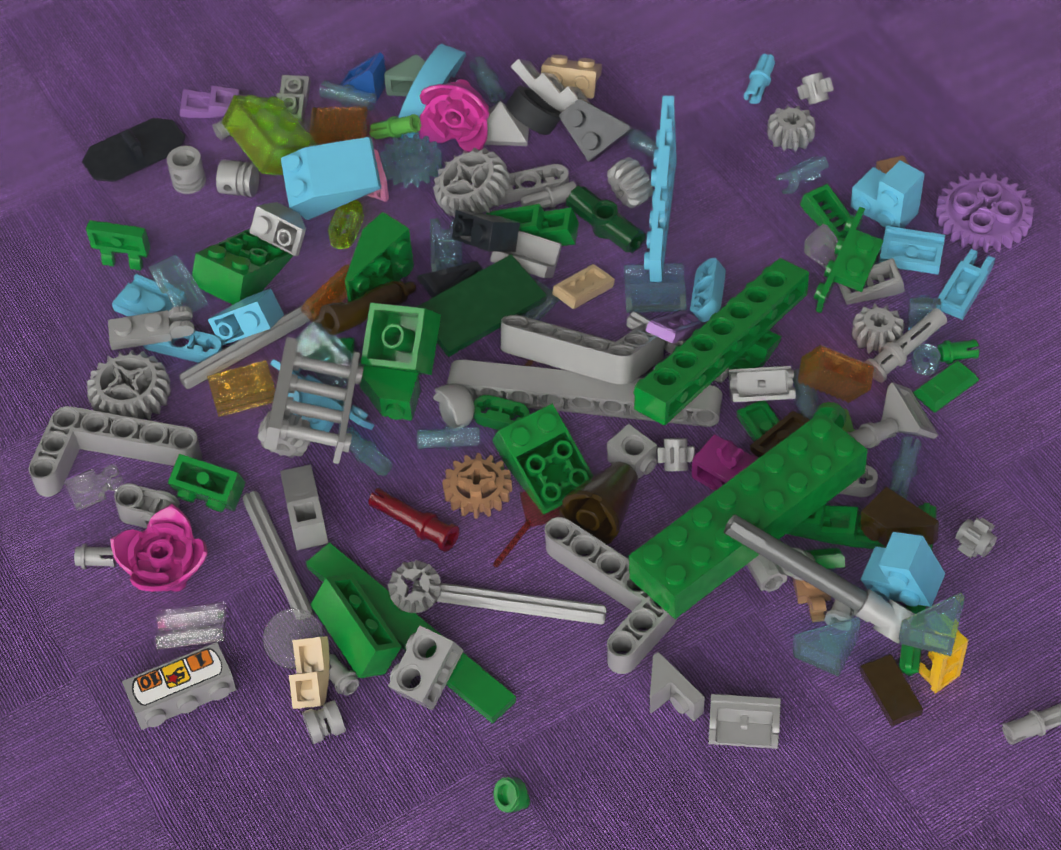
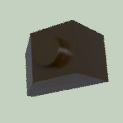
[861,486,939,547]

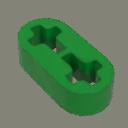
[473,395,529,430]

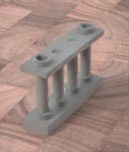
[263,337,364,464]

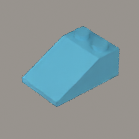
[281,137,381,220]

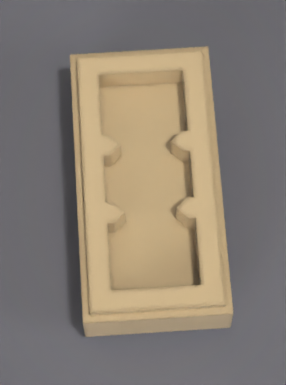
[552,264,615,309]

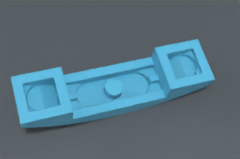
[398,44,466,145]

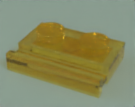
[207,360,275,417]

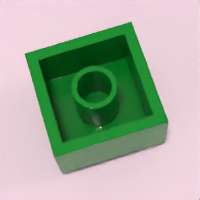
[361,303,441,375]

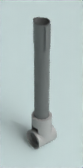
[724,514,916,644]

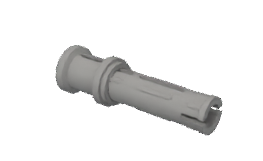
[864,308,947,383]

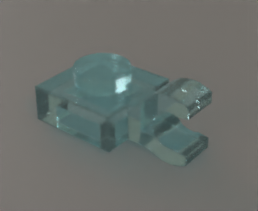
[776,156,829,194]

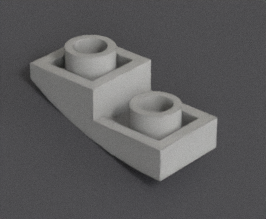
[274,75,311,121]

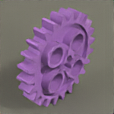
[936,172,1034,253]

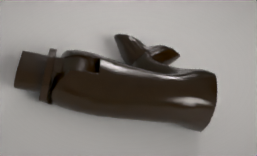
[314,281,416,336]

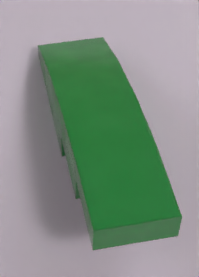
[787,504,886,549]

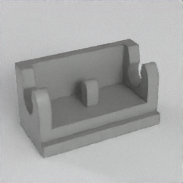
[728,366,796,402]
[708,694,781,749]

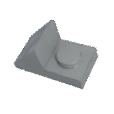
[650,652,704,721]

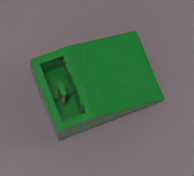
[345,212,414,302]
[191,229,293,305]
[492,403,593,515]

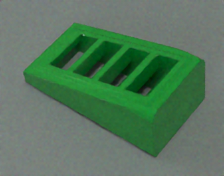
[800,183,860,243]

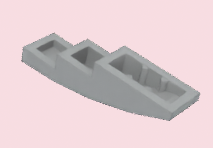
[511,59,590,113]

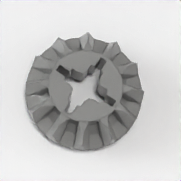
[388,560,441,613]

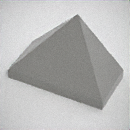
[485,101,529,146]
[881,382,938,439]

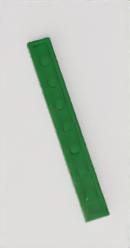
[306,542,516,724]

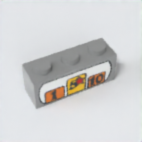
[122,642,236,730]

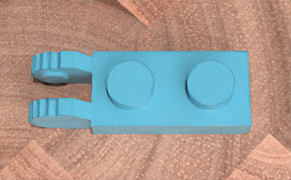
[935,249,995,320]

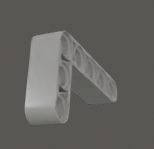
[501,315,665,384]
[28,406,202,497]
[544,517,678,674]

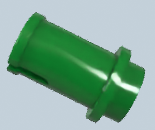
[937,339,979,365]

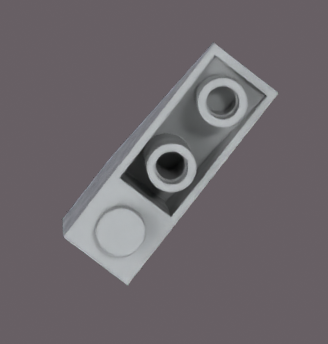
[280,464,328,550]

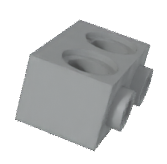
[388,625,464,711]

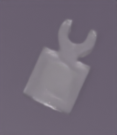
[64,464,124,511]

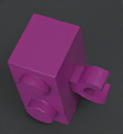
[692,434,759,491]

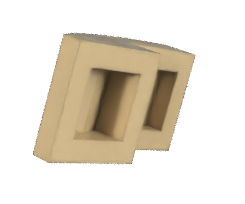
[289,636,329,709]

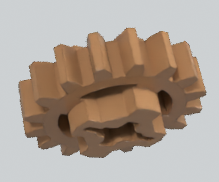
[442,453,512,519]

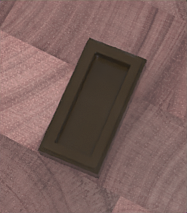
[860,654,923,727]

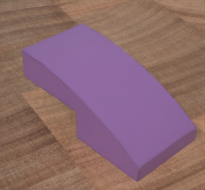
[179,85,239,118]

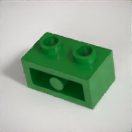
[168,454,246,513]

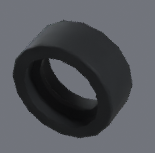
[506,86,560,135]

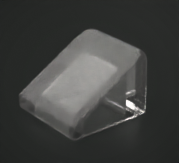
[804,224,838,268]

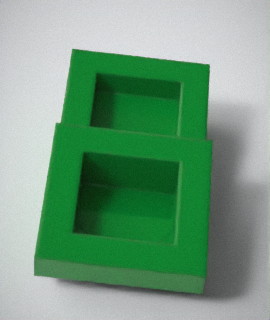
[729,330,782,369]

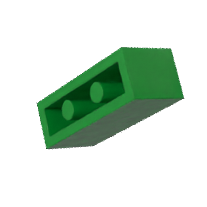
[310,574,402,678]

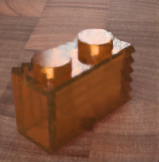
[309,106,370,146]
[798,344,874,403]

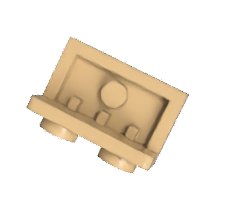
[541,55,602,99]

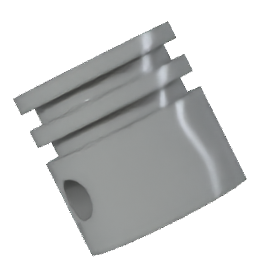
[167,146,206,194]
[216,159,260,197]

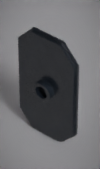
[82,118,186,182]

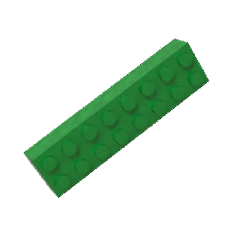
[629,412,868,619]

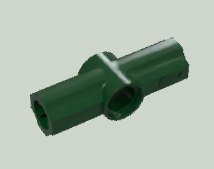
[566,185,645,254]

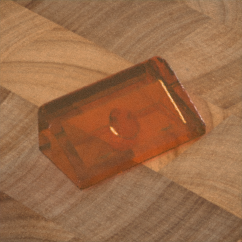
[301,264,349,325]

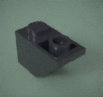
[452,210,520,252]

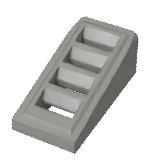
[838,258,905,305]

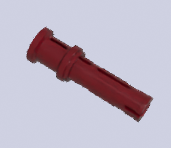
[368,488,459,552]

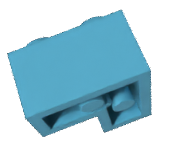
[850,160,925,228]
[861,532,946,607]

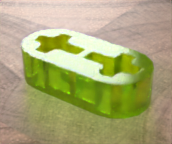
[328,200,364,249]

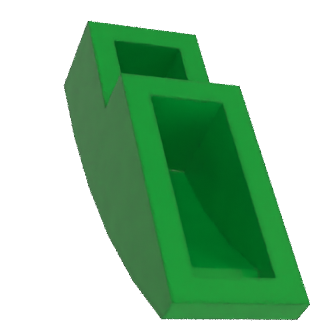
[486,204,579,246]

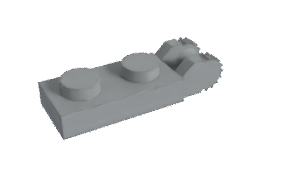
[108,306,194,350]

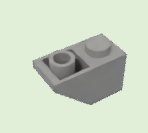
[249,202,306,256]

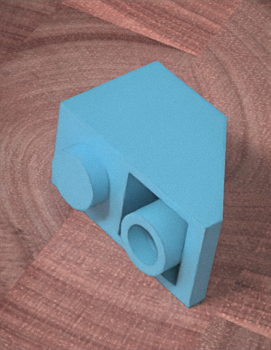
[208,289,284,346]

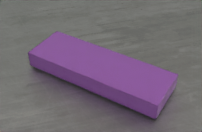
[646,311,708,344]

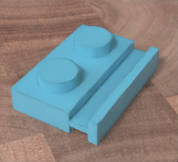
[879,226,945,275]
[112,274,187,316]

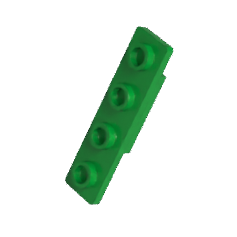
[813,207,884,313]

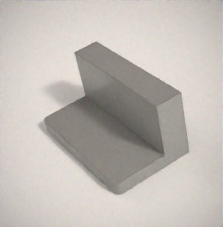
[490,231,562,278]

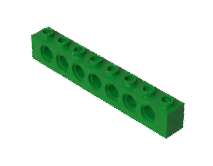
[633,258,809,426]

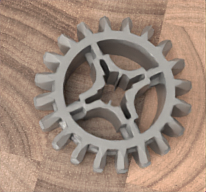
[433,147,510,217]
[87,350,171,420]

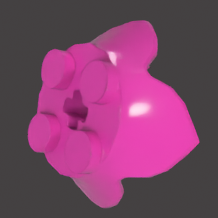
[419,79,489,152]
[110,504,208,592]

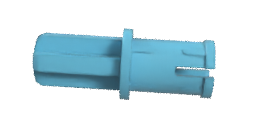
[744,53,775,104]

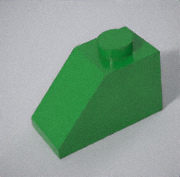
[358,364,421,421]

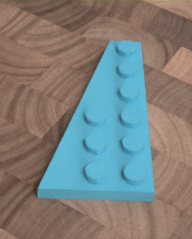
[644,96,677,282]

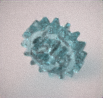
[380,133,442,188]

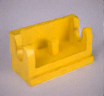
[919,615,969,694]

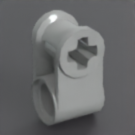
[114,483,180,528]

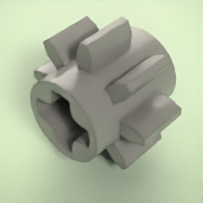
[797,72,834,105]
[657,438,695,471]
[955,518,997,559]

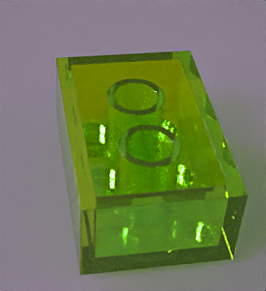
[221,95,317,175]

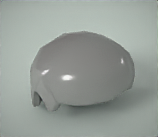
[433,384,475,431]

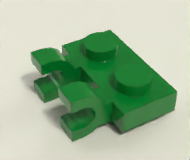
[86,220,151,271]

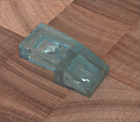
[149,254,208,312]

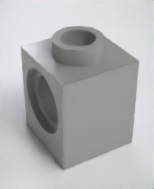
[607,424,657,479]

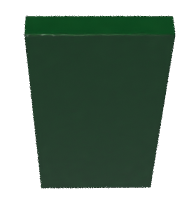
[417,254,547,357]

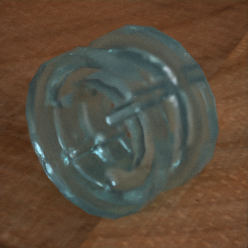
[911,344,941,375]

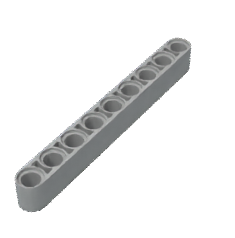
[447,360,723,427]

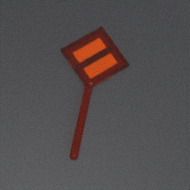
[493,492,561,567]

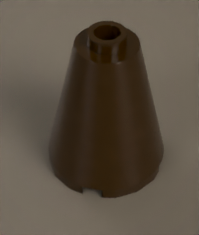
[559,462,638,545]

